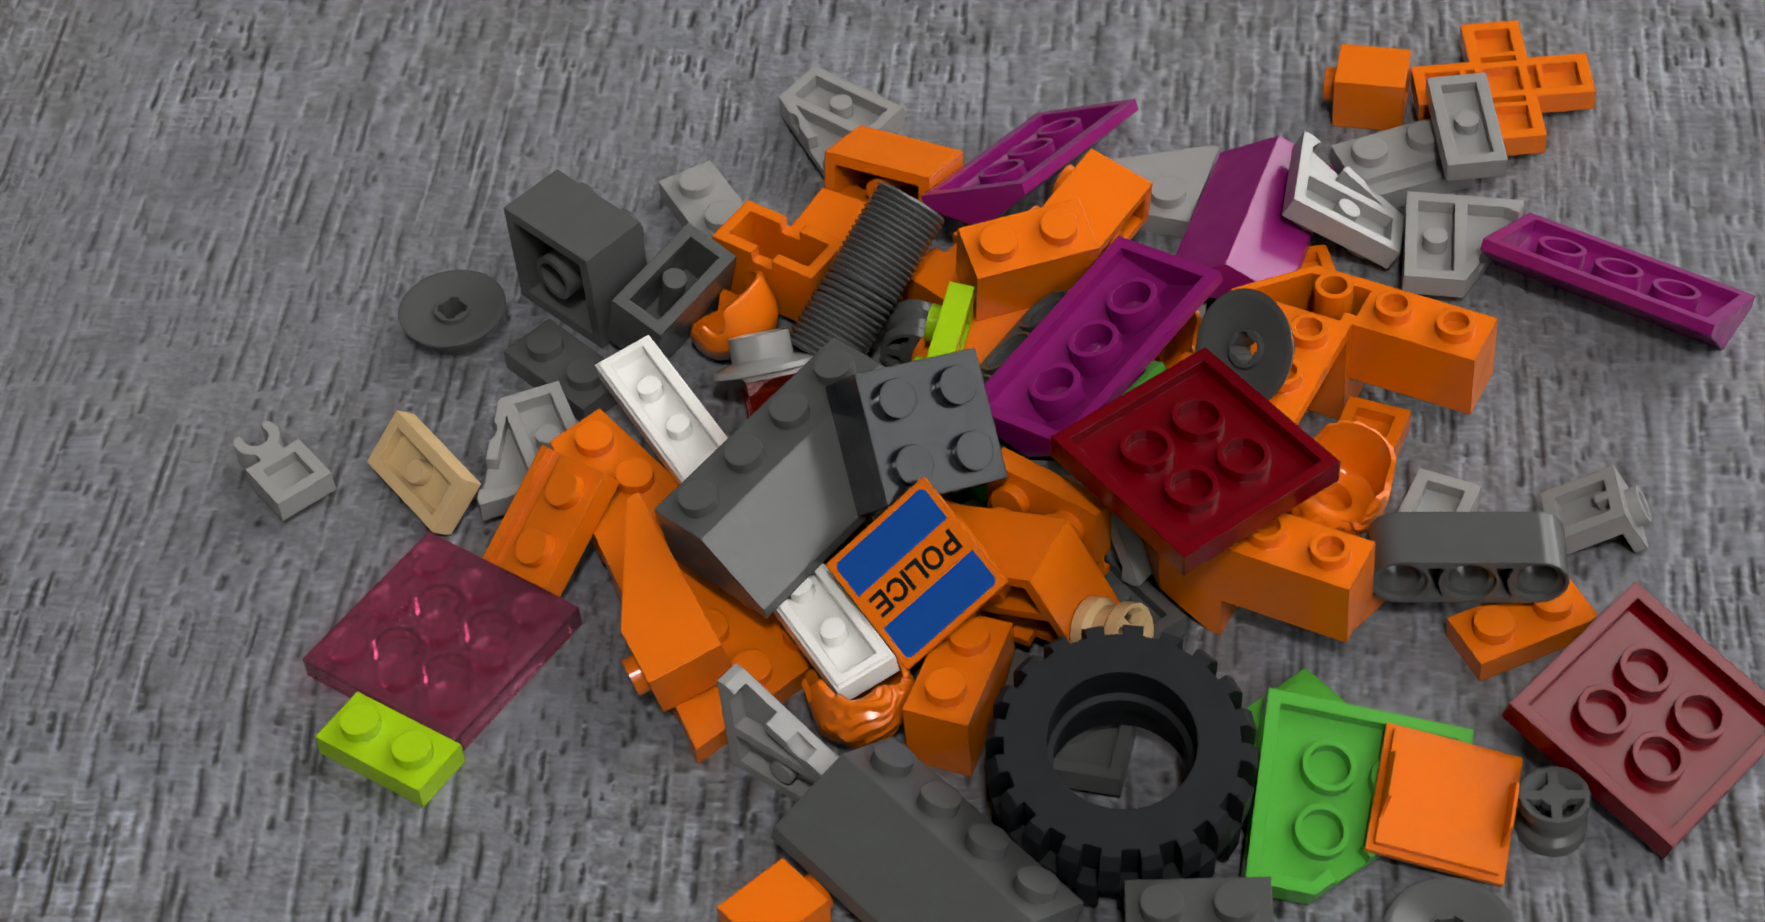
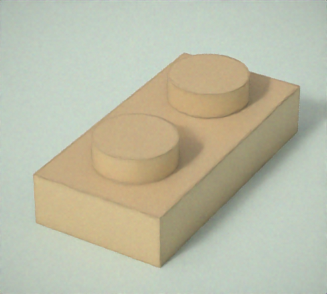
[367,410,481,536]

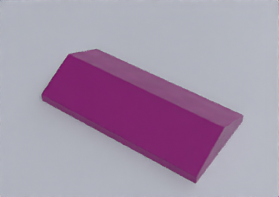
[921,99,1139,225]
[1175,136,1336,299]
[1480,213,1755,350]
[984,236,1223,457]

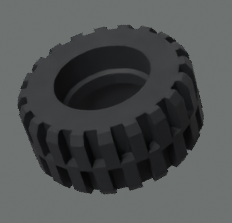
[985,625,1259,909]

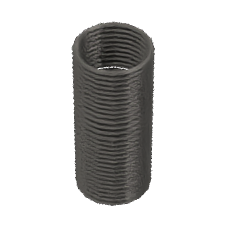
[790,182,945,355]

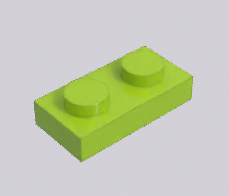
[914,281,975,361]
[315,691,465,808]

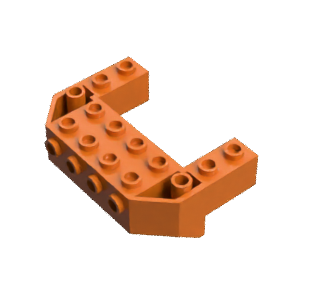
[1142,265,1498,643]

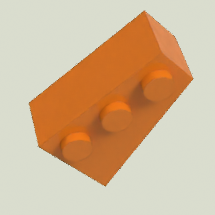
[944,500,1120,647]

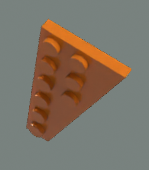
[550,408,814,765]

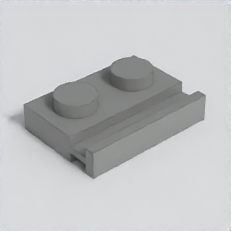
[1330,118,1475,208]

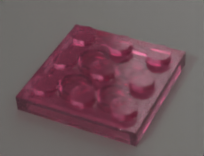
[303,531,582,752]

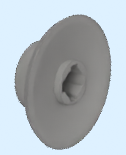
[710,327,814,382]

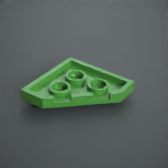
[1241,688,1474,905]

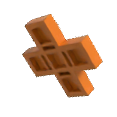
[1410,20,1596,156]

